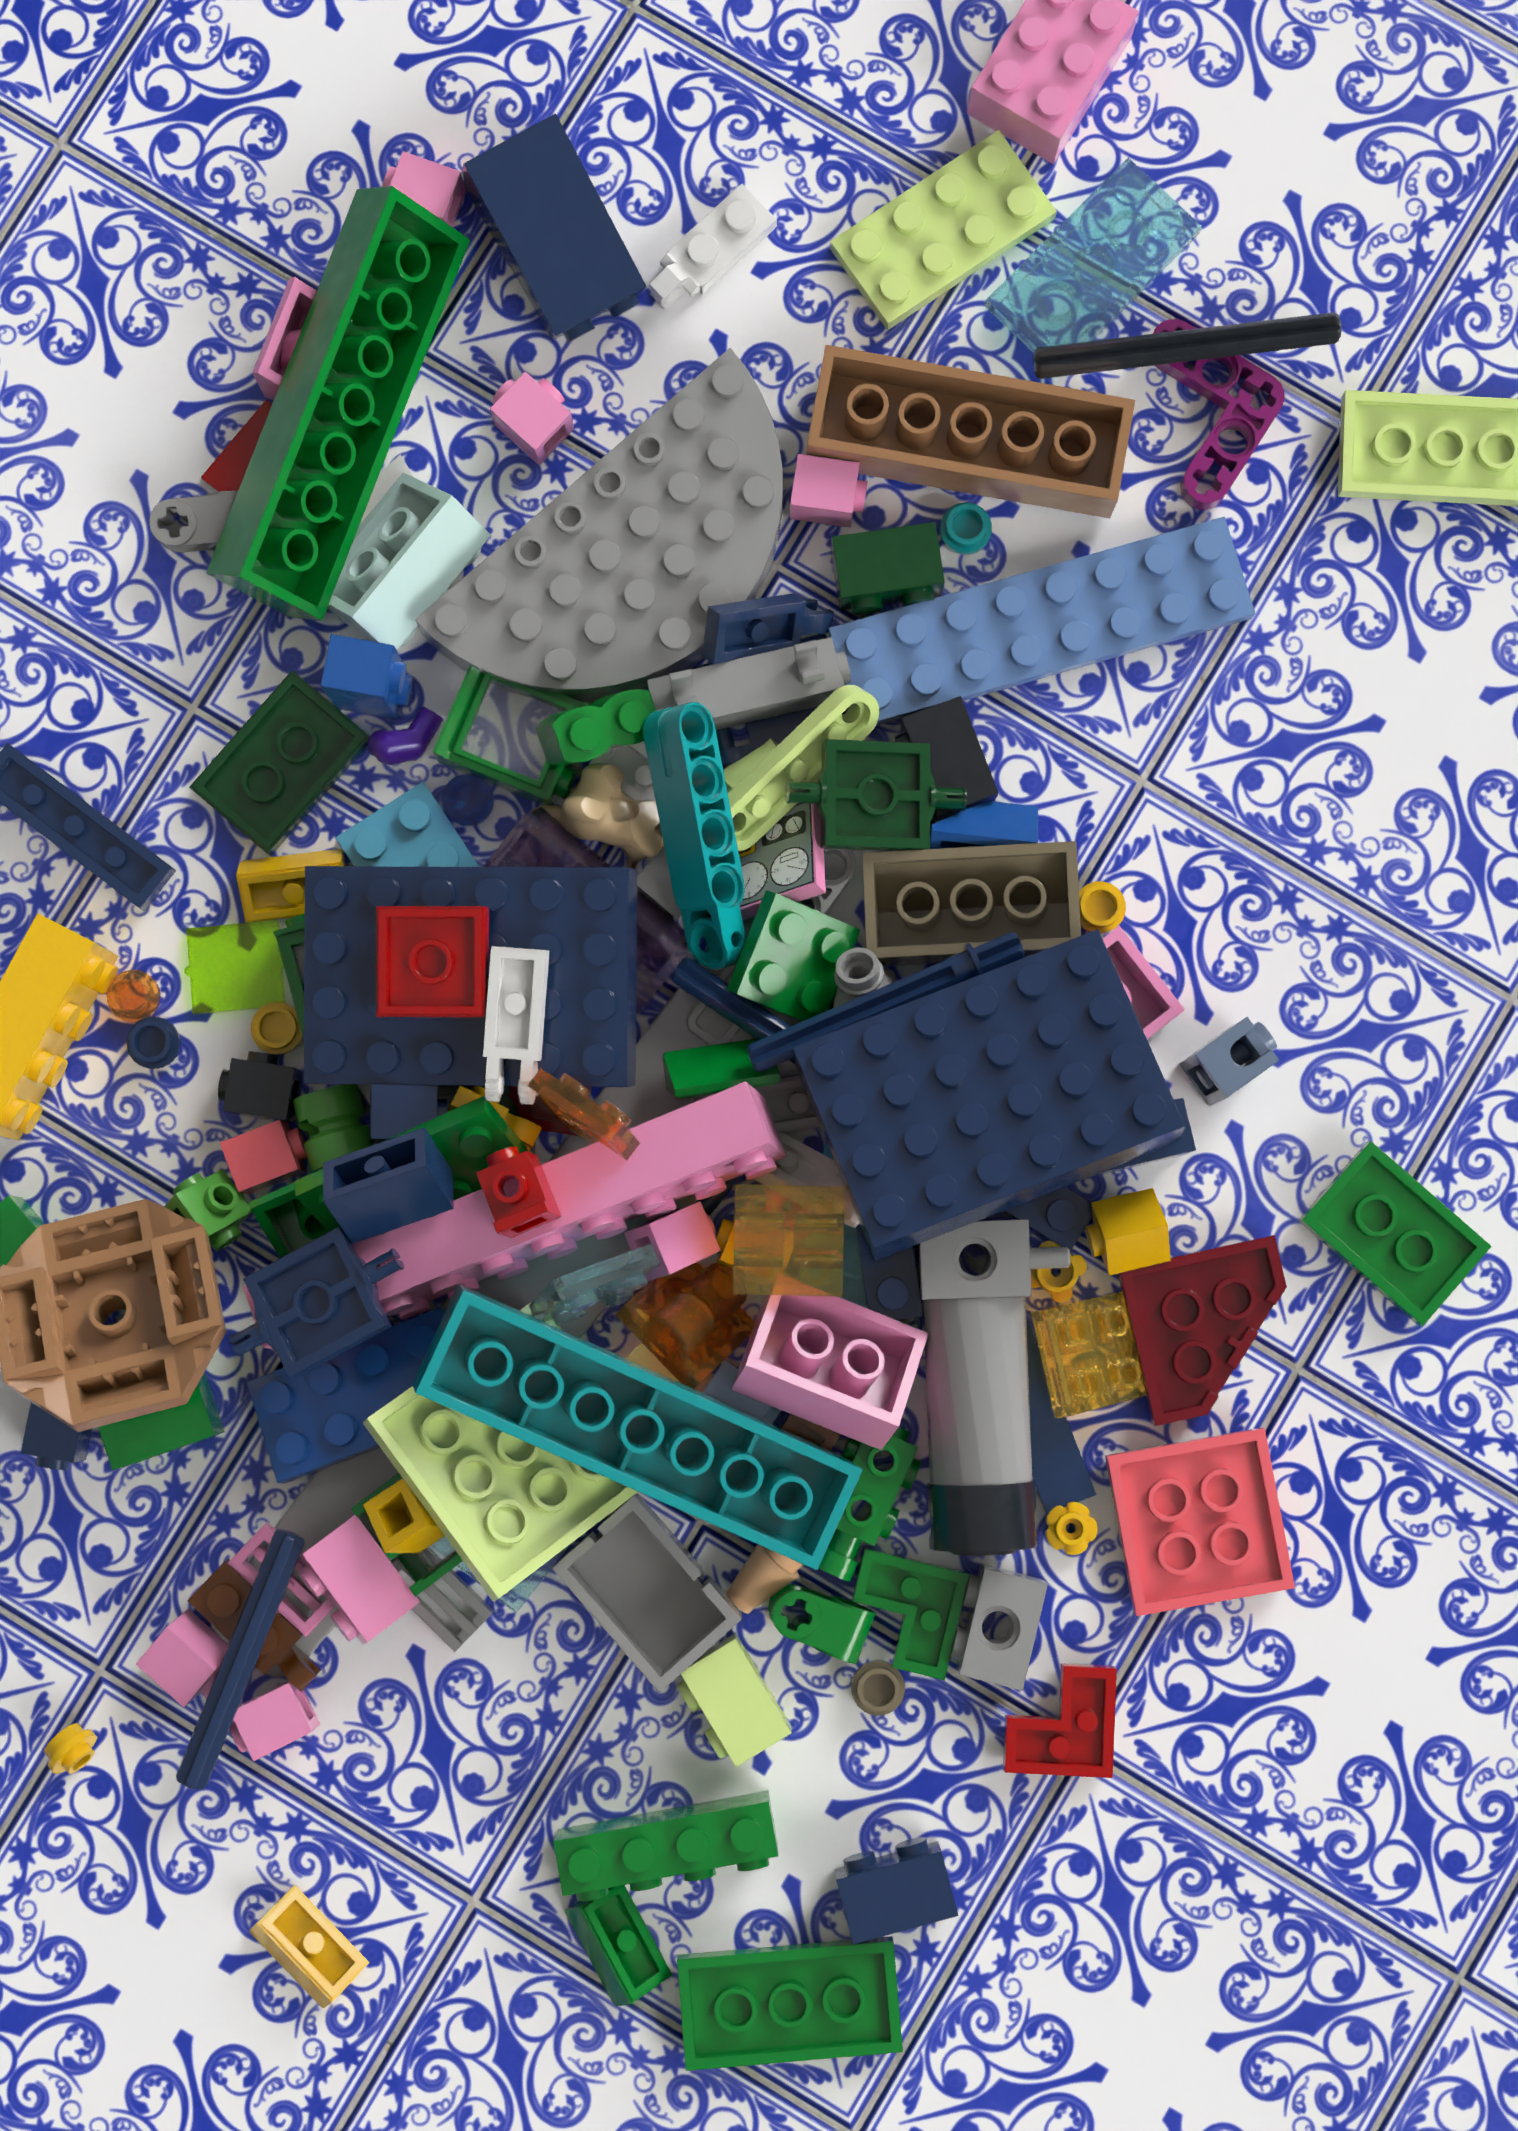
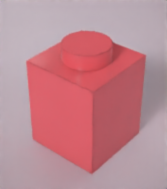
[220,1120,307,1195]

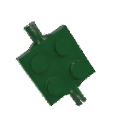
[785,739,967,851]

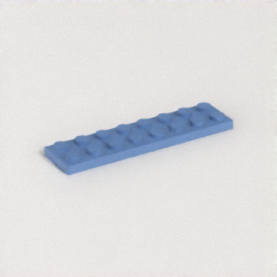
[828,516,1256,726]

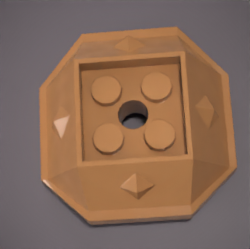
[0,1199,227,1432]

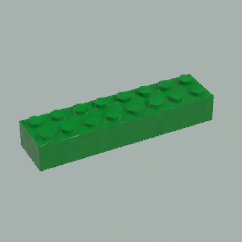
[206,186,470,621]

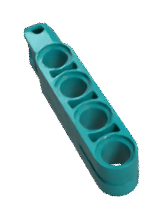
[643,702,746,970]

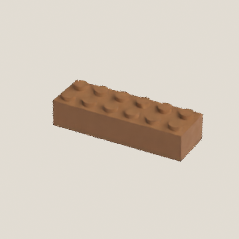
[806,345,1135,519]

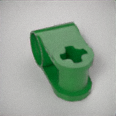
[768,1584,876,1664]

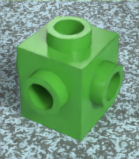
[164,1169,252,1252]

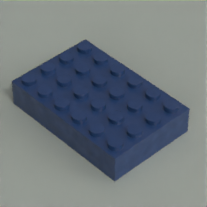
[304,866,637,1087]
[793,929,1185,1261]

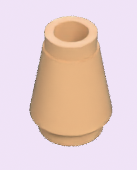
[726,1544,803,1614]

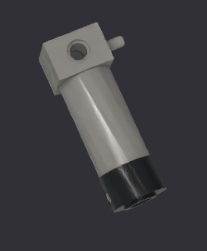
[917,1220,1070,1556]

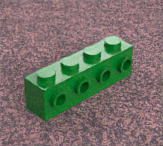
[553,1790,778,1901]

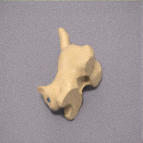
[529,763,664,868]

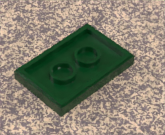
[189,670,370,857]

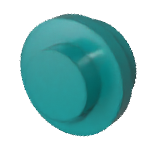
[940,502,992,555]

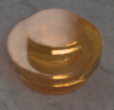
[107,970,161,1023]

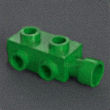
[819,1427,922,1582]

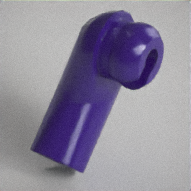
[368,706,444,765]

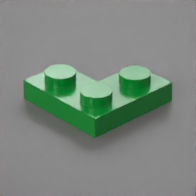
[852,1547,970,1680]

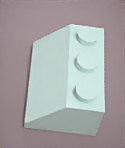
[327,472,491,650]

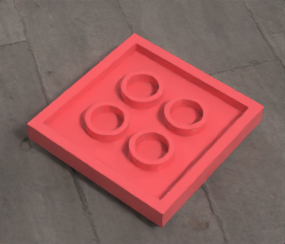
[1105,1428,1295,1616]

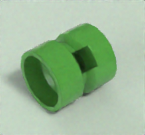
[292,1084,374,1173]

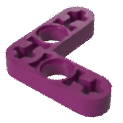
[1153,319,1285,510]

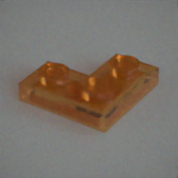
[527,1068,640,1161]

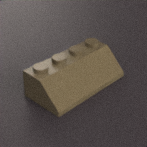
[862,841,1081,966]

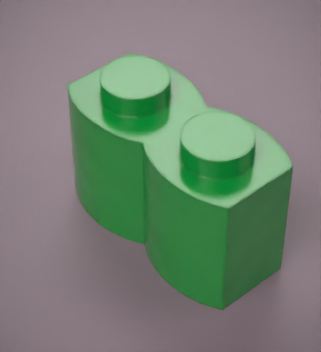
[535,689,656,765]

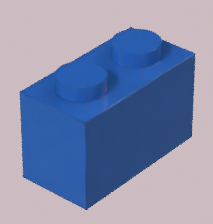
[320,634,413,720]

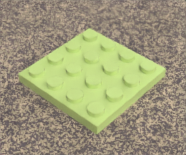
[363,1297,638,1602]

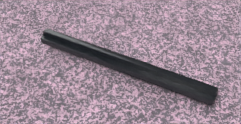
[1033,312,1342,379]

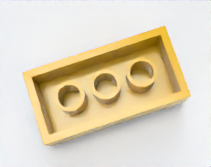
[0,913,119,1141]

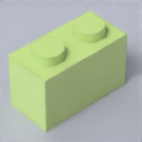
[677,1633,792,1767]

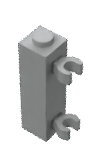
[647,637,851,730]

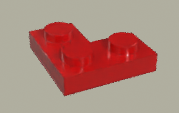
[1003,1663,1117,1778]

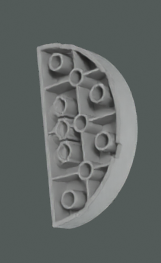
[415,348,783,703]

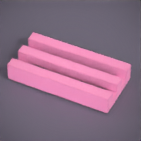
[227,1521,334,1637]

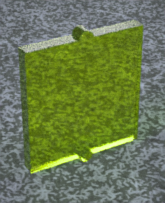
[184,920,285,1015]

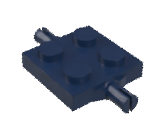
[229,1227,404,1378]

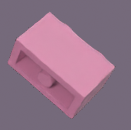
[298,1515,420,1645]

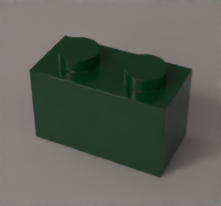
[831,522,945,615]

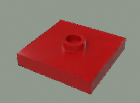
[376,906,489,1017]

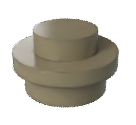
[851,1660,905,1716]

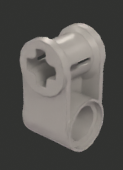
[149,491,238,553]

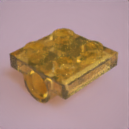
[733,1184,845,1297]
[1031,1291,1146,1418]

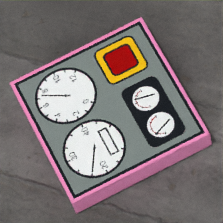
[738,803,826,920]

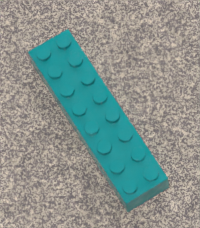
[412,1284,863,1570]

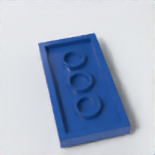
[247,1307,447,1484]

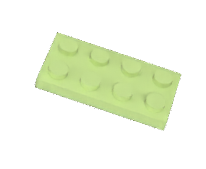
[830,130,1057,331]
[1338,390,1518,506]

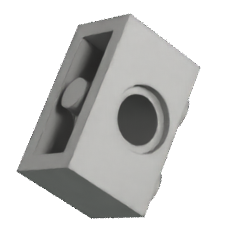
[950,1564,1048,1691]

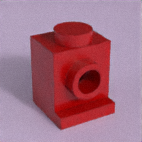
[476,1146,561,1238]

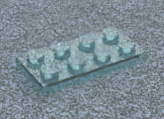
[985,157,1202,353]

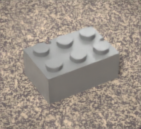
[552,1493,742,1693]

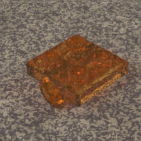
[616,1262,755,1389]

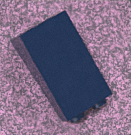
[461,113,647,343]

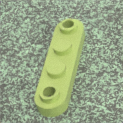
[728,685,879,851]

